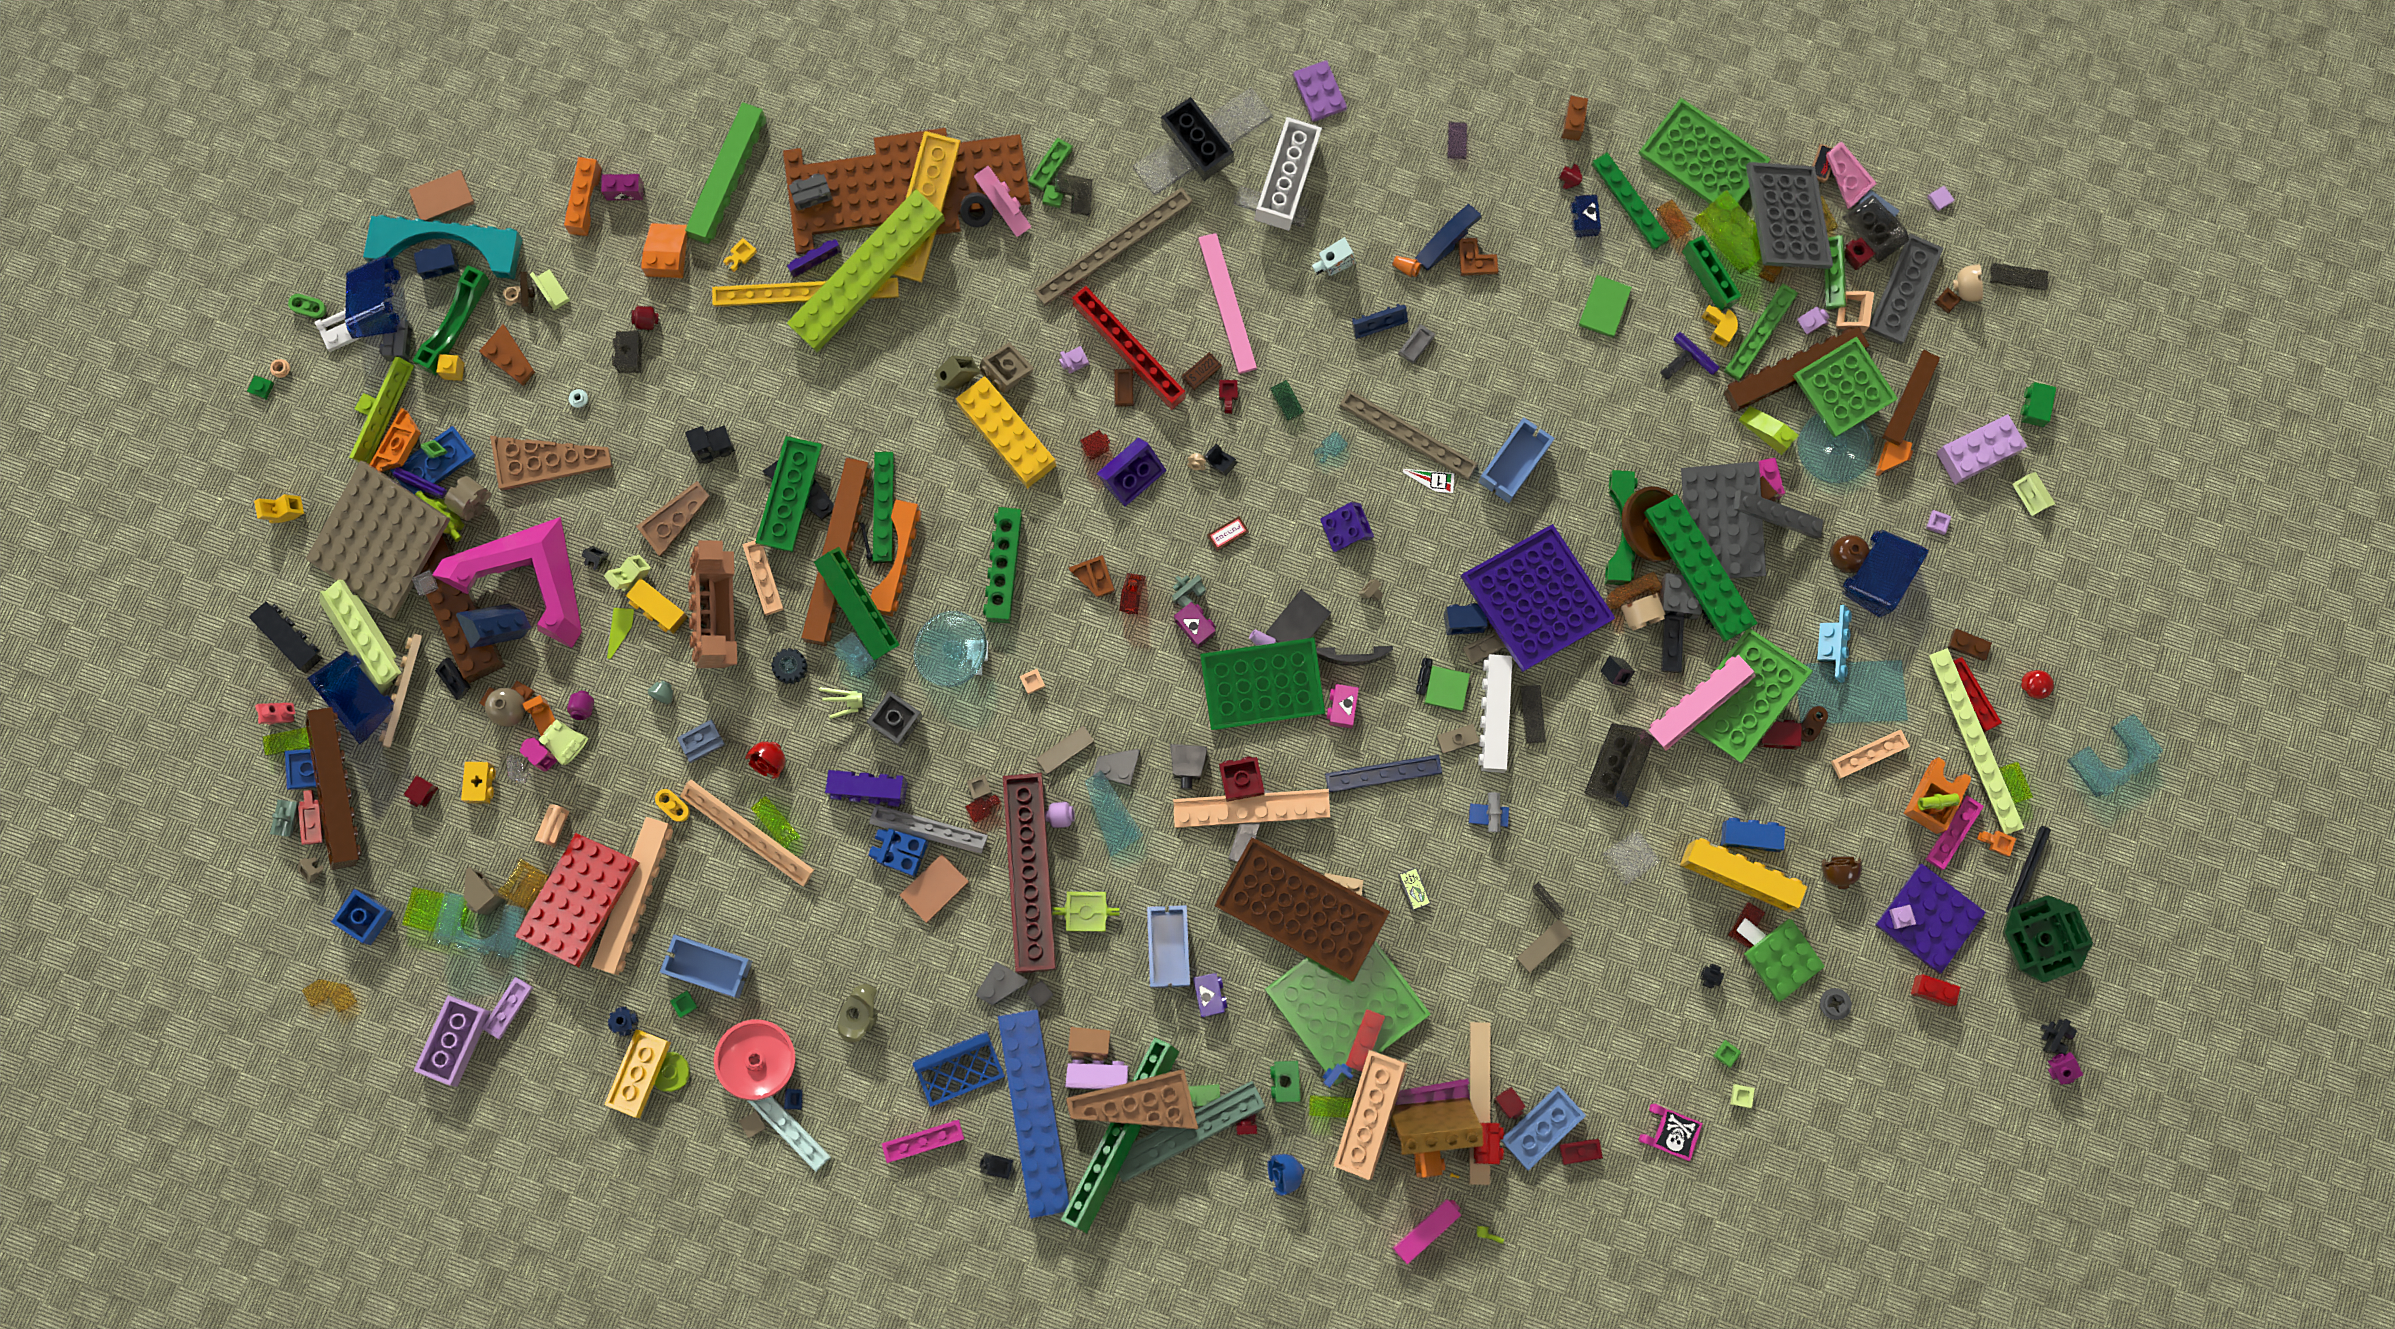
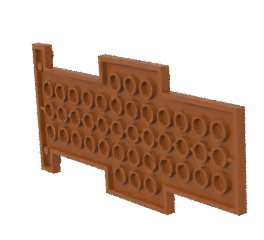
[783,128,1031,255]

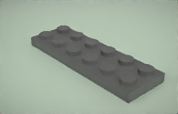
[1867,233,1944,345]

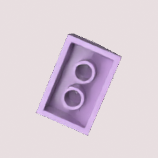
[1066,1060,1128,1090]

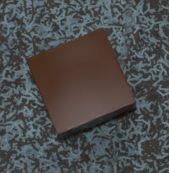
[1934,287,1962,314]

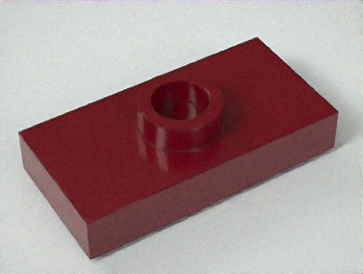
[1559,1138,1603,1165]

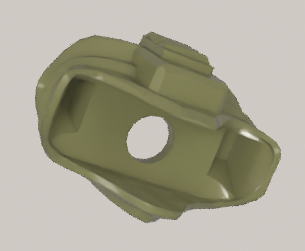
[838,984,878,1043]

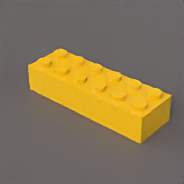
[955,376,1056,489]
[1680,838,1807,912]

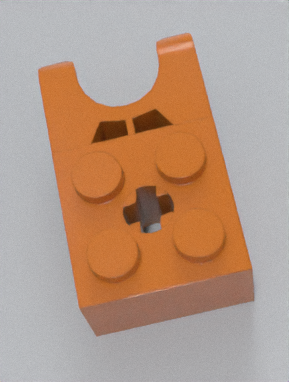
[1903,757,1971,834]

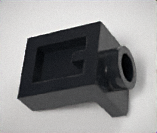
[980,1153,1014,1180]

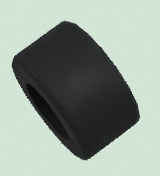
[960,192,993,228]

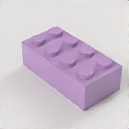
[1936,414,2027,485]
[414,995,491,1086]

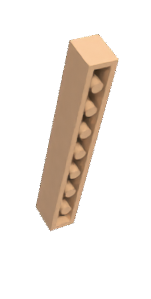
[592,817,673,976]

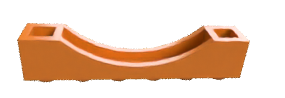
[871,499,922,617]

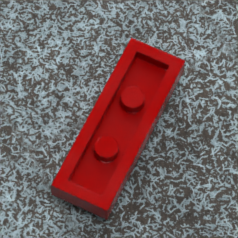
[1345,1009,1385,1072]

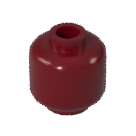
[631,305,659,330]

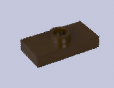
[520,271,535,314]

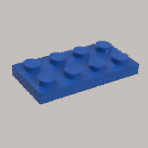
[390,426,476,495]

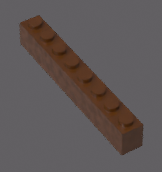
[1724,327,1870,413]

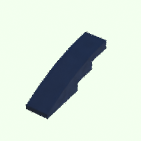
[1415,203,1482,271]

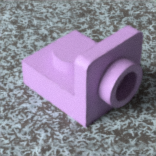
[1059,346,1089,374]

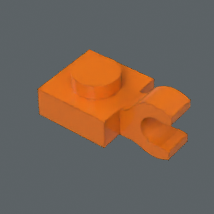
[1977,831,2016,857]

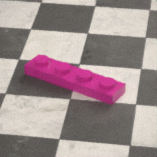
[1925,795,1984,870]
[882,1120,965,1163]

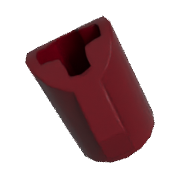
[1559,164,1582,189]

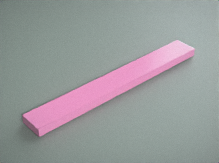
[1199,233,1257,374]

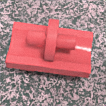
[255,703,295,725]

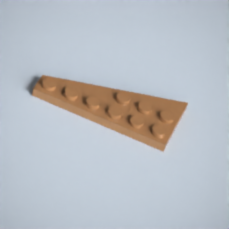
[490,436,613,491]
[1066,1069,1198,1129]

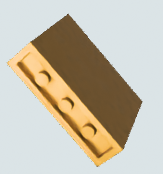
[1390,1097,1483,1155]

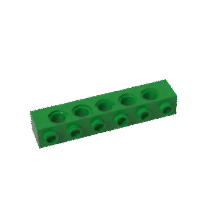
[983,507,1022,624]

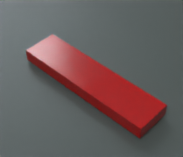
[1953,657,2002,732]

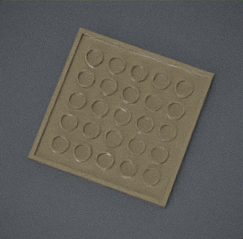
[306,461,451,618]

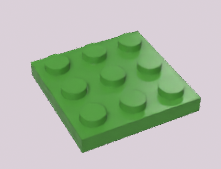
[1744,919,1825,1002]

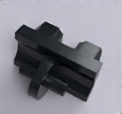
[2040,1018,2077,1055]

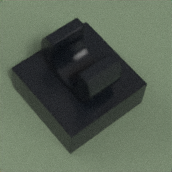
[581,546,609,570]

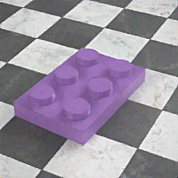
[1293,60,1347,122]

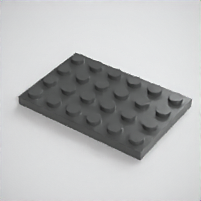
[1746,162,1833,269]
[1681,461,1766,579]

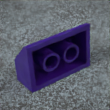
[1096,437,1167,507]

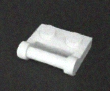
[315,306,365,352]

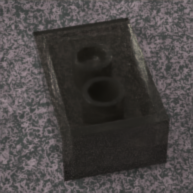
[1842,195,1910,263]

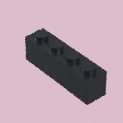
[249,601,323,674]

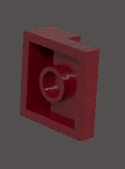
[1219,756,1265,802]

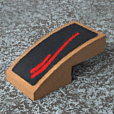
[1811,144,1833,183]

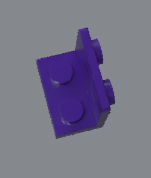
[1320,502,1374,552]

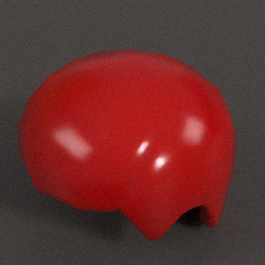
[2021,670,2054,699]

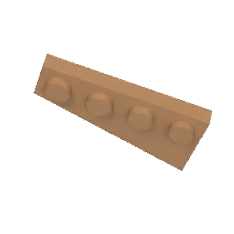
[636,481,710,557]

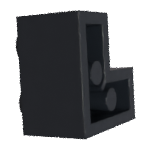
[685,425,735,464]

